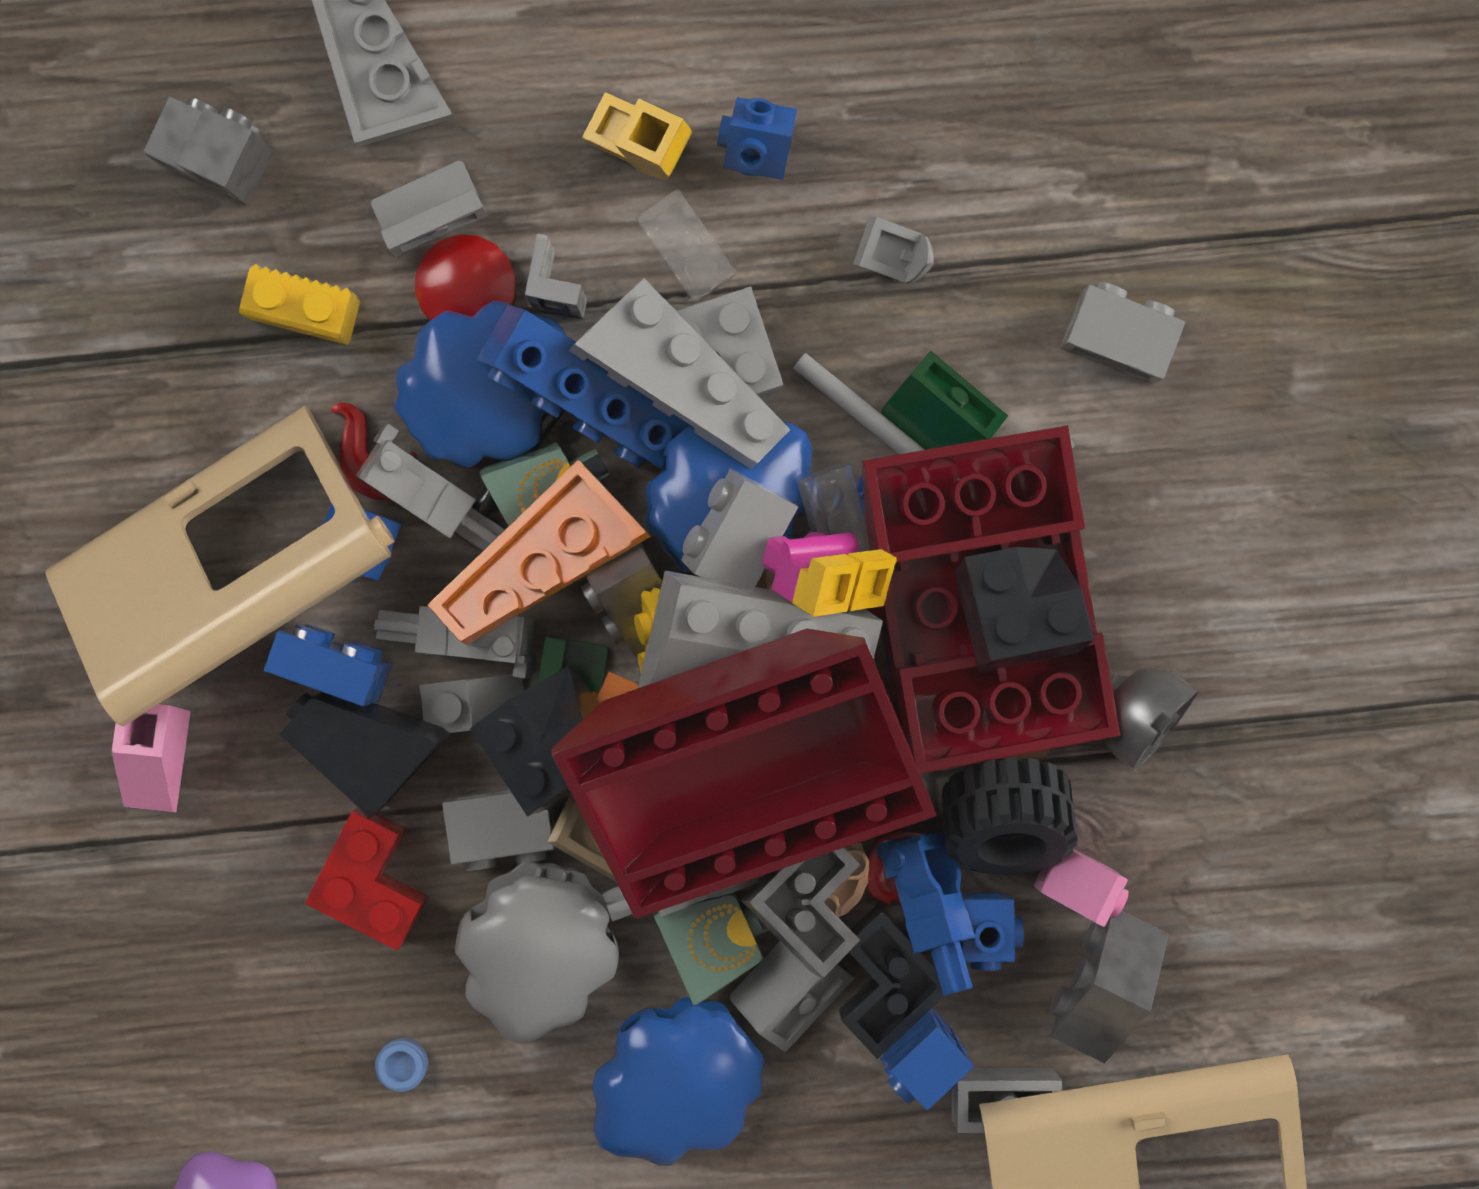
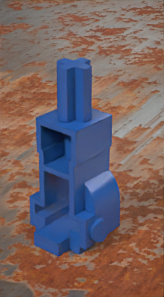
[875,832,975,996]

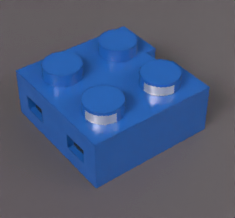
[263,624,393,706]

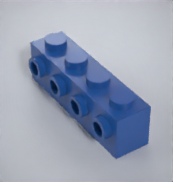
[477,305,687,469]

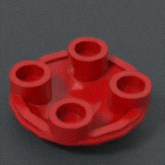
[415,235,516,321]

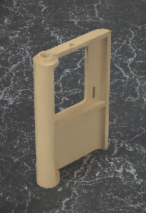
[45,405,395,727]
[979,1054,1307,1189]

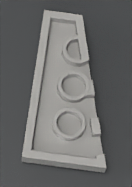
[312,0,455,147]

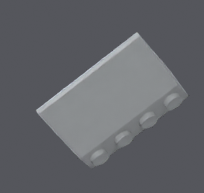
[638,571,883,688]

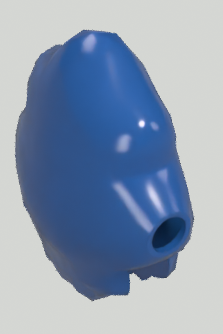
[394,301,565,468]
[645,421,815,573]
[592,997,764,1166]

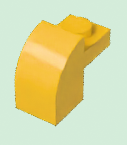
[582,92,692,180]

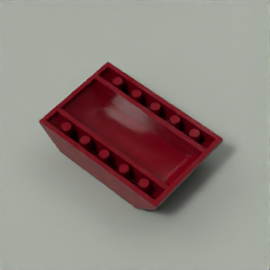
[551,628,936,919]

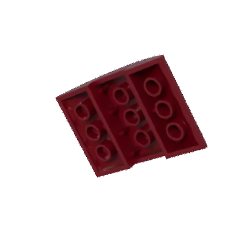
[862,425,1120,773]

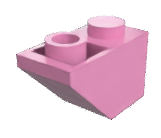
[111,704,191,813]
[1033,849,1129,927]

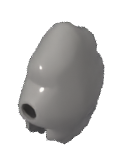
[455,861,619,1043]

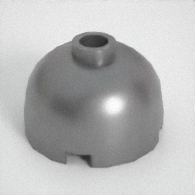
[1103,667,1198,770]

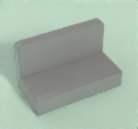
[371,161,488,258]
[525,234,587,319]
[729,941,855,1052]

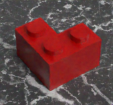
[305,808,429,951]

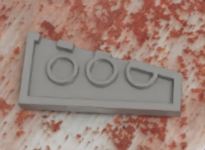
[569,278,790,469]

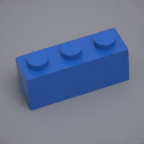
[880,1008,974,1110]

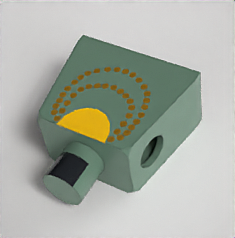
[479,442,610,526]
[654,892,770,1005]

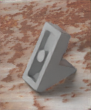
[420,674,525,733]

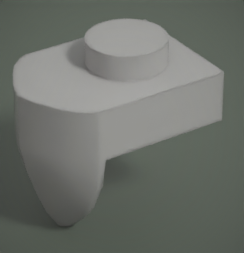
[853,216,934,283]

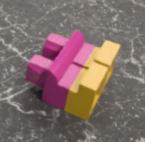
[762,531,897,617]

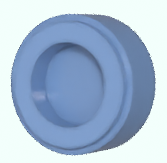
[375,1037,428,1092]

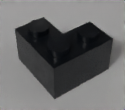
[839,904,944,1059]

